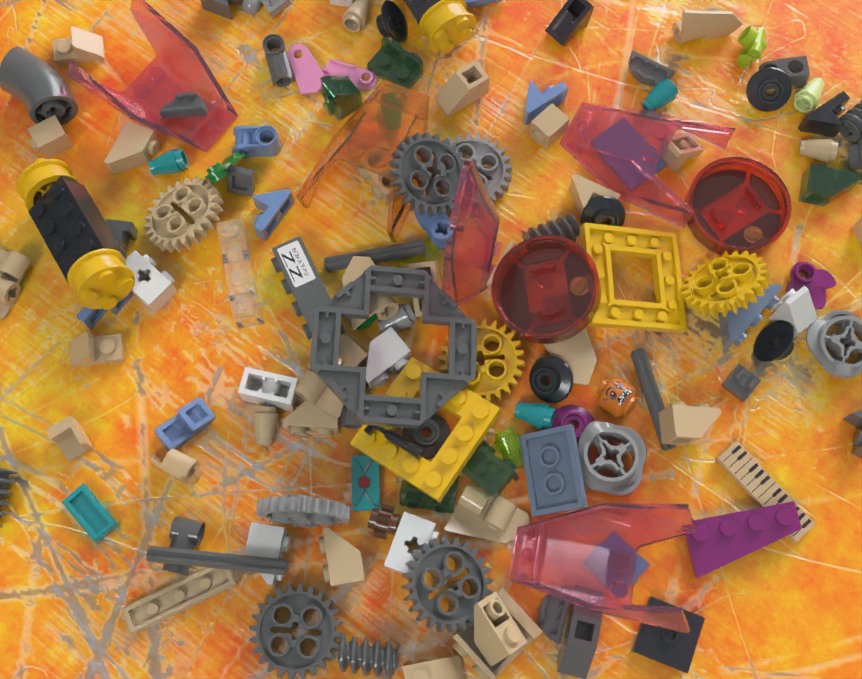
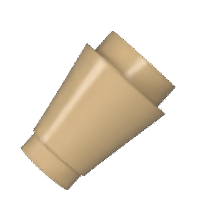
[342,0,370,32]
[798,138,839,163]
[252,406,279,445]

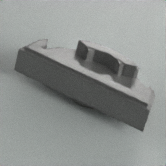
[628,50,675,86]
[159,92,208,119]
[538,587,574,644]

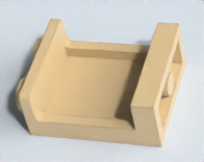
[452,588,543,679]

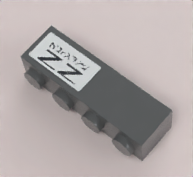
[271,236,345,340]

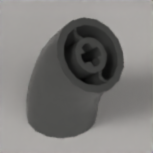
[0,46,78,125]

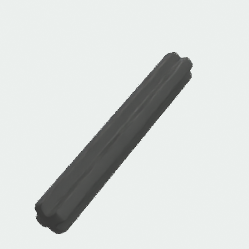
[324,240,425,272]
[631,348,677,451]

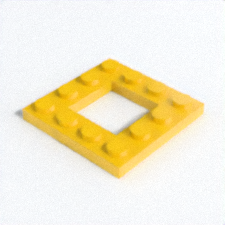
[580,223,687,333]
[350,357,501,503]

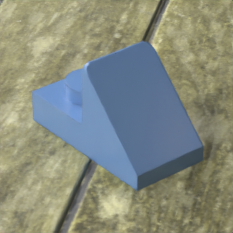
[523,81,568,126]
[252,189,294,241]

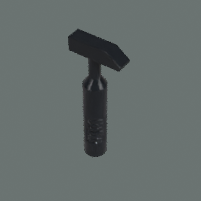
[364,425,425,459]

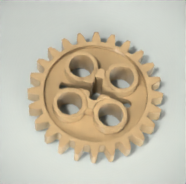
[144,177,223,253]

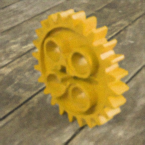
[681,250,771,318]
[438,319,525,402]

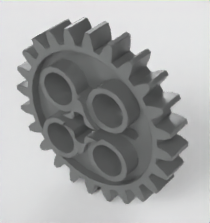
[388,131,470,217]
[401,536,493,633]
[249,583,343,679]

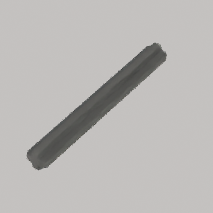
[146,546,288,575]

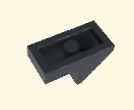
[545,0,594,46]
[798,91,850,137]

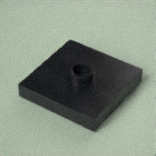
[631,596,705,673]

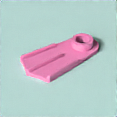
[287,44,328,95]
[322,59,377,91]

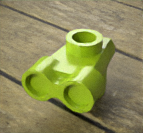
[737,26,767,68]

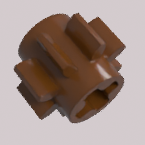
[367,503,400,540]

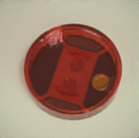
[684,157,792,256]
[491,235,602,344]

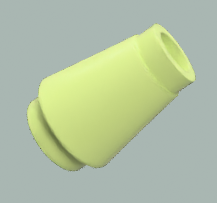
[794,78,825,113]

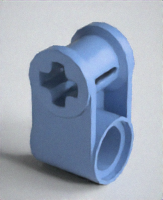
[232,125,282,158]
[414,208,455,250]

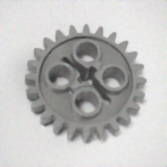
[436,132,512,211]
[256,494,350,528]

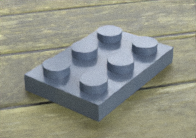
[520,424,588,517]

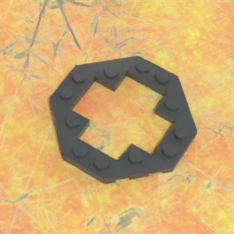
[310,265,477,428]

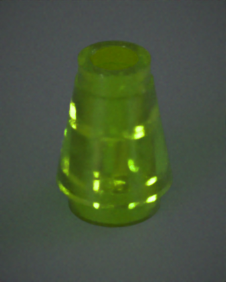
[493,427,524,470]

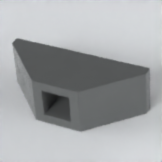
[557,585,603,679]

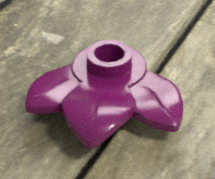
[786,262,836,309]

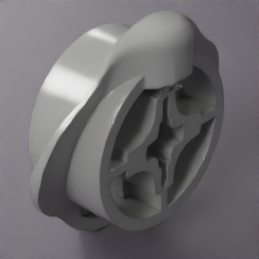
[806,310,862,379]
[578,421,646,496]

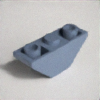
[718,284,783,350]

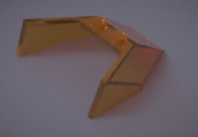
[296,79,430,243]

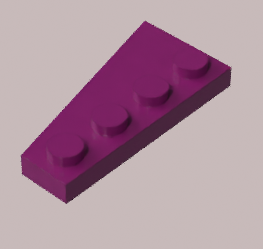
[682,501,802,579]

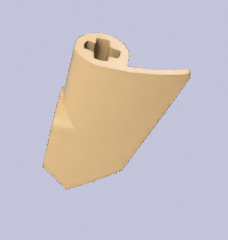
[672,7,744,44]
[0,248,32,320]
[342,256,399,330]
[540,310,597,386]
[294,337,356,418]
[150,449,201,486]
[445,483,531,543]

